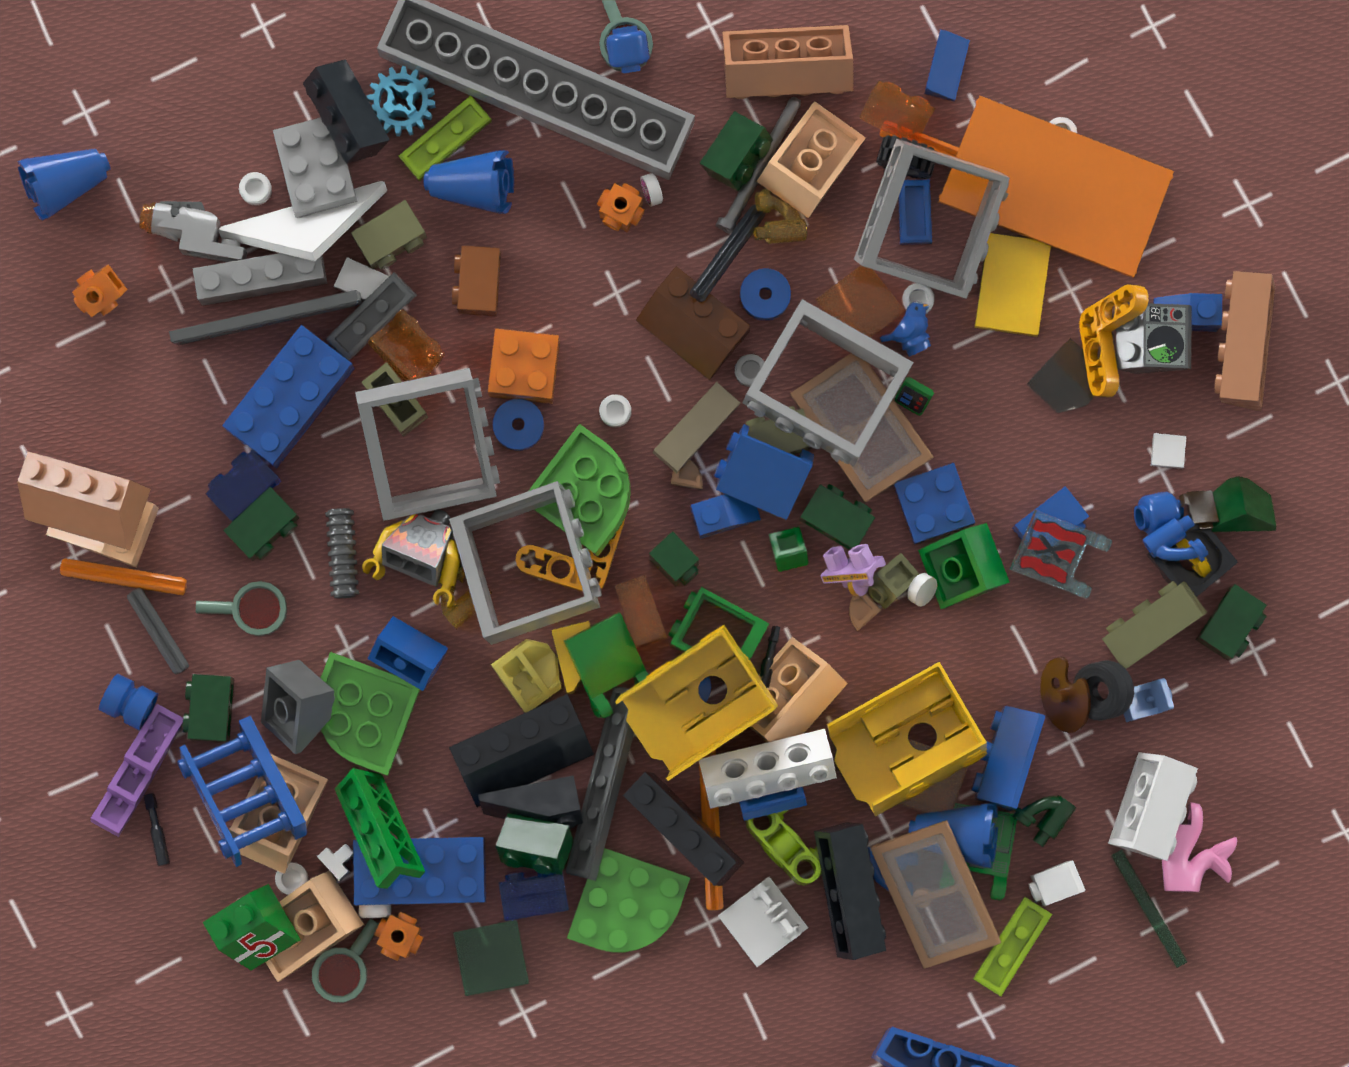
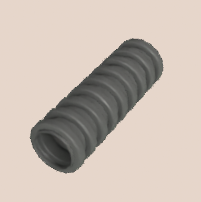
[325,508,359,598]

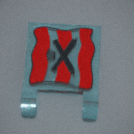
[1010,510,1112,599]

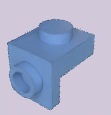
[1124,678,1174,722]

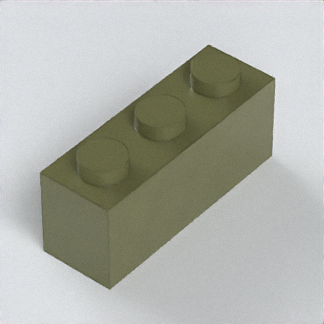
[1102,581,1207,669]

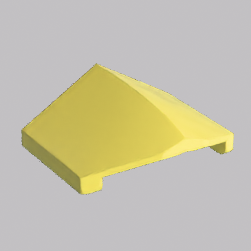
[491,639,561,713]

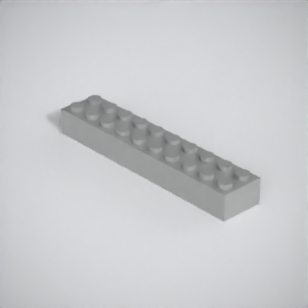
[377,0,695,180]

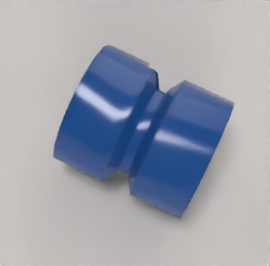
[99,673,159,731]

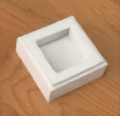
[1151,433,1186,469]

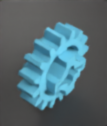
[367,66,436,137]

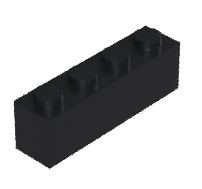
[623,772,745,886]
[814,822,886,960]

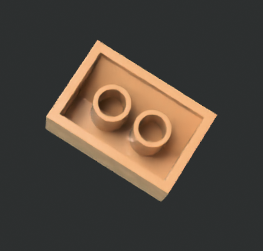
[750,637,848,743]

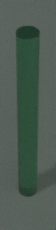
[1111,849,1188,968]

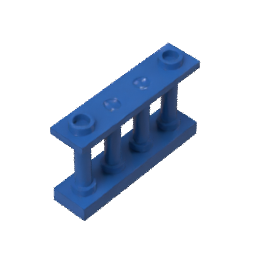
[177,716,307,867]

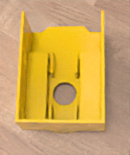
[615,625,778,781]
[827,662,987,817]

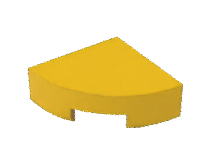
[1176,538,1212,577]

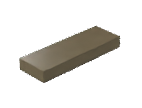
[653,382,740,474]

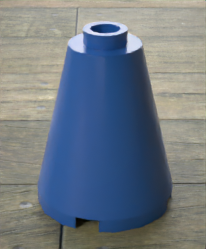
[17,149,111,221]
[424,150,514,214]
[909,803,998,869]

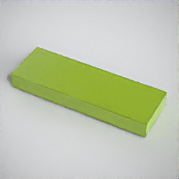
[398,95,492,182]
[973,897,1052,997]

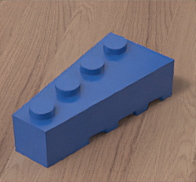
[871,1027,1018,1067]

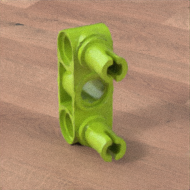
[746,810,822,885]

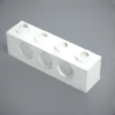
[699,729,837,809]

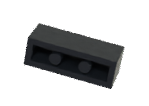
[303,59,390,164]

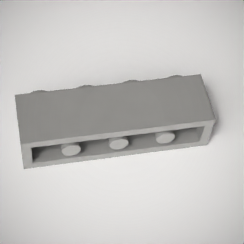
[192,253,327,306]

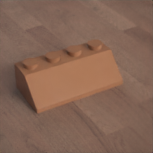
[723,25,853,99]
[1215,271,1276,411]
[17,451,151,550]

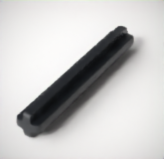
[690,205,766,302]

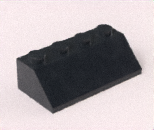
[449,694,594,808]

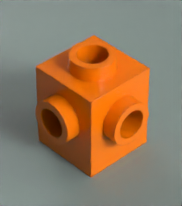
[597,183,645,233]
[72,264,128,318]
[374,911,424,961]

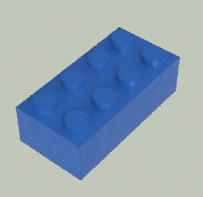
[222,325,355,469]
[353,837,486,905]

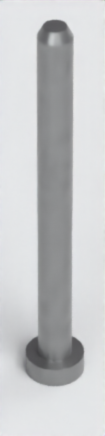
[716,97,801,234]

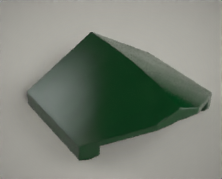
[1211,476,1277,532]

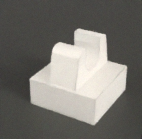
[317,844,353,881]

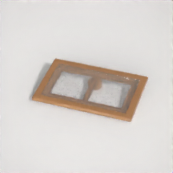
[790,353,934,503]
[870,820,1001,969]

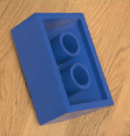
[971,706,1046,811]

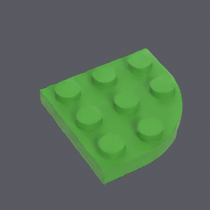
[529,424,631,556]
[321,652,420,776]
[567,848,690,952]

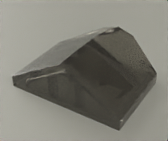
[1026,338,1095,414]

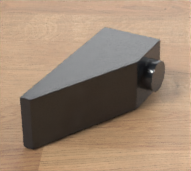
[478,775,583,829]

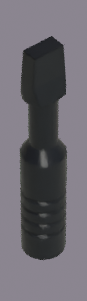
[760,626,780,688]
[144,793,170,866]

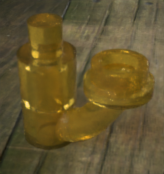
[753,189,807,244]
[441,566,492,630]

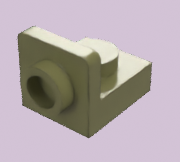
[868,553,919,609]

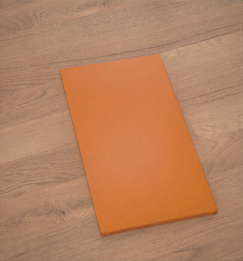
[939,96,1174,278]

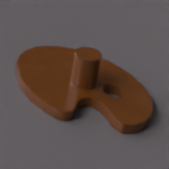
[1040,657,1091,733]

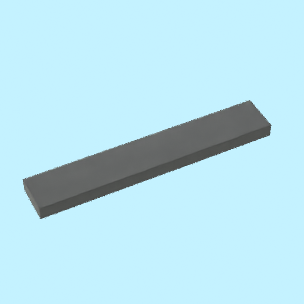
[169,290,362,345]
[566,686,634,881]

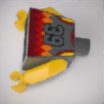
[362,509,460,608]

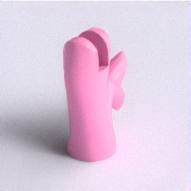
[1162,802,1237,892]

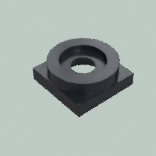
[1147,517,1238,597]

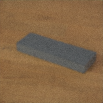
[326,272,417,361]

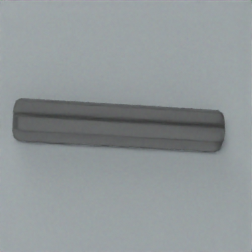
[127,588,189,675]

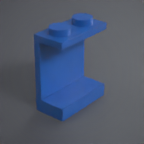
[714,424,814,520]

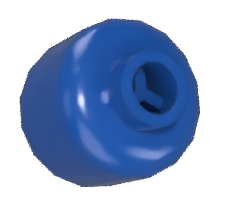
[606,26,650,73]
[1134,491,1184,535]

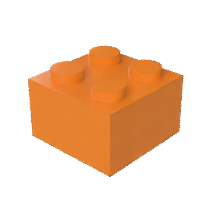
[488,329,560,404]

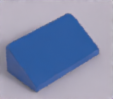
[924,29,970,101]

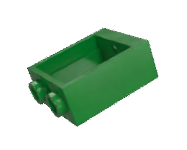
[668,587,769,660]

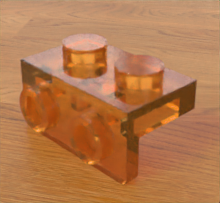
[860,81,935,141]
[368,309,445,382]

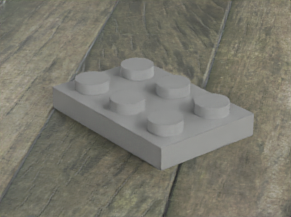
[273,117,357,218]

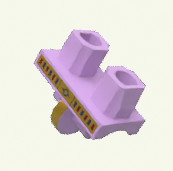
[820,544,886,596]

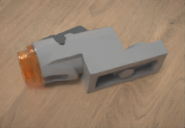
[139,201,247,262]

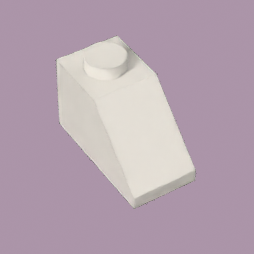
[1028,860,1085,906]

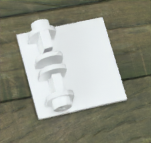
[718,877,808,967]

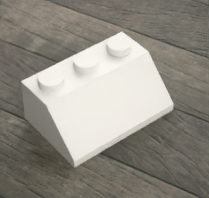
[1108,752,1198,861]

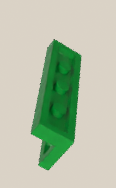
[335,768,425,889]

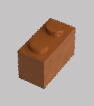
[452,246,501,316]

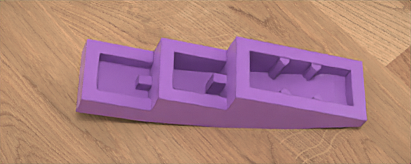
[91,704,183,837]

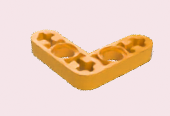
[1079,284,1149,397]
[516,519,625,592]

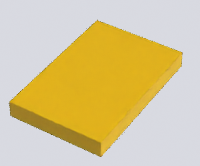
[974,233,1051,337]

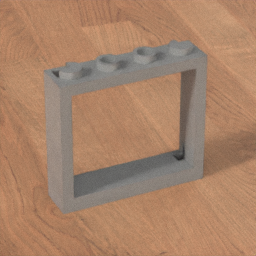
[854,138,1010,299]
[743,299,914,466]
[355,368,500,521]
[449,481,602,645]

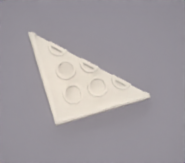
[218,181,387,261]

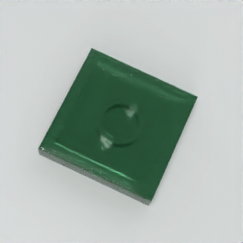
[453,920,529,996]

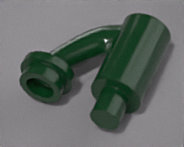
[1012,795,1076,847]

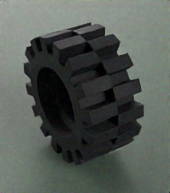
[876,135,935,179]

